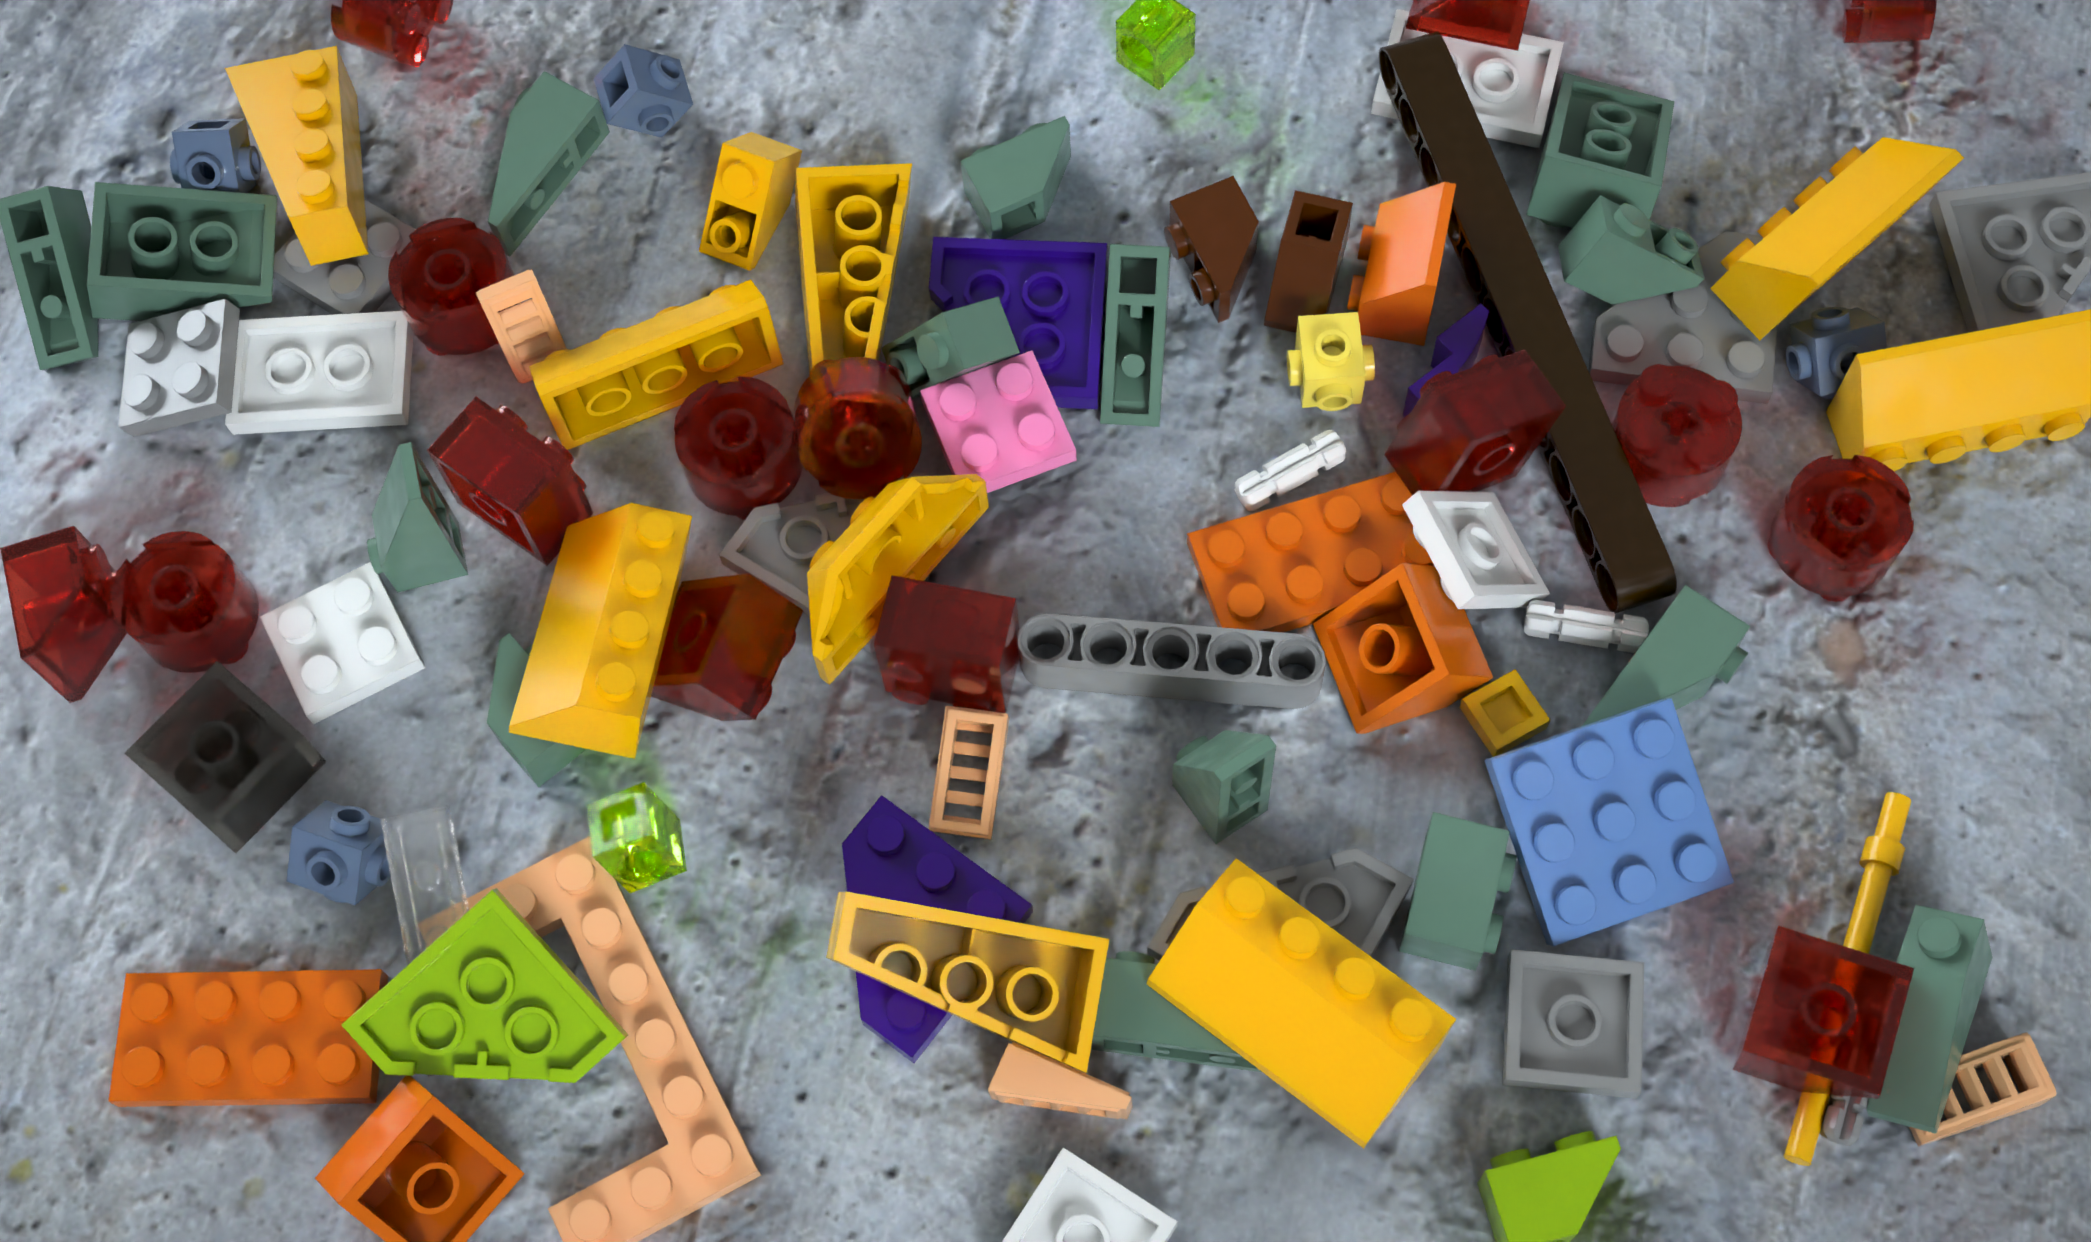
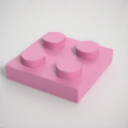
[920,350,1077,493]

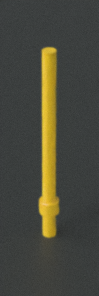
[1783,792,1911,1166]

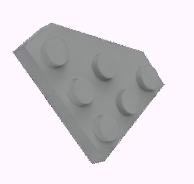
[1929,172,2091,333]
[1588,231,1778,404]
[719,473,928,654]
[1147,848,1414,961]

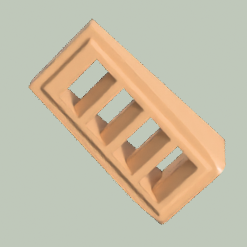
[476,269,567,384]
[928,706,1010,840]
[1909,1032,2057,1147]
[988,1042,1133,1119]

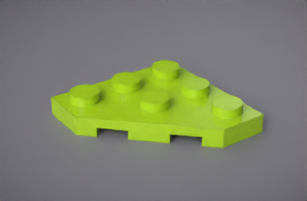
[341,888,628,1083]

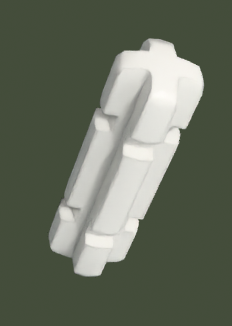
[1234,430,1347,511]
[1524,599,1649,653]

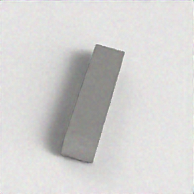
[1017,613,1326,709]

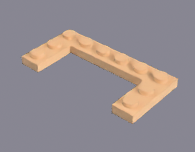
[418,834,761,1242]

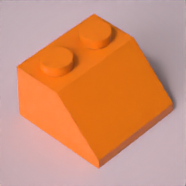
[1347,182,1456,346]
[1313,563,1494,734]
[315,1076,525,1242]

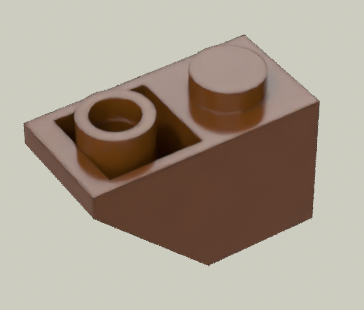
[1164,176,1259,323]
[1264,190,1353,333]

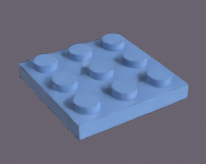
[1484,698,1734,946]

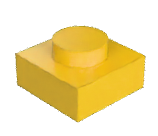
[1459,669,1550,757]

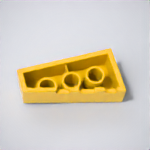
[225,46,368,266]
[795,163,912,407]
[826,891,1109,1073]

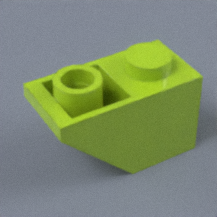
[1477,1131,1621,1242]

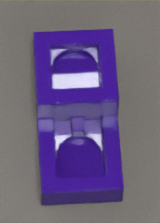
[1402,303,1489,432]

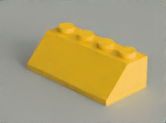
[1710,137,1964,341]
[529,279,784,451]
[1826,309,2091,475]
[509,503,692,759]
[1146,858,1456,1149]

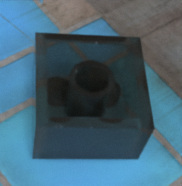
[124,661,326,853]

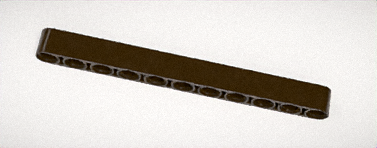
[1378,32,1677,614]

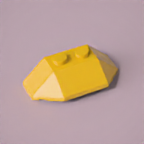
[807,474,989,685]

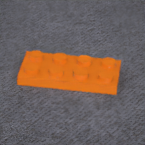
[1187,465,1435,633]
[108,969,388,1107]

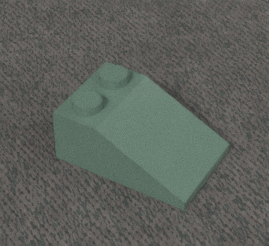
[1526,72,1675,227]
[87,182,277,321]

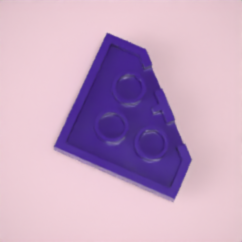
[929,237,1107,409]
[842,795,1033,1063]

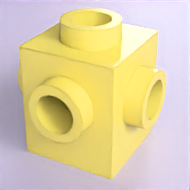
[1287,312,1375,411]

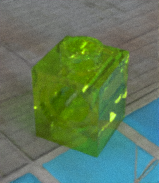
[1116,0,1196,91]
[587,782,687,893]

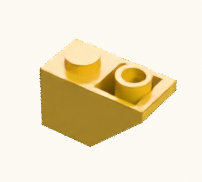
[699,132,802,271]

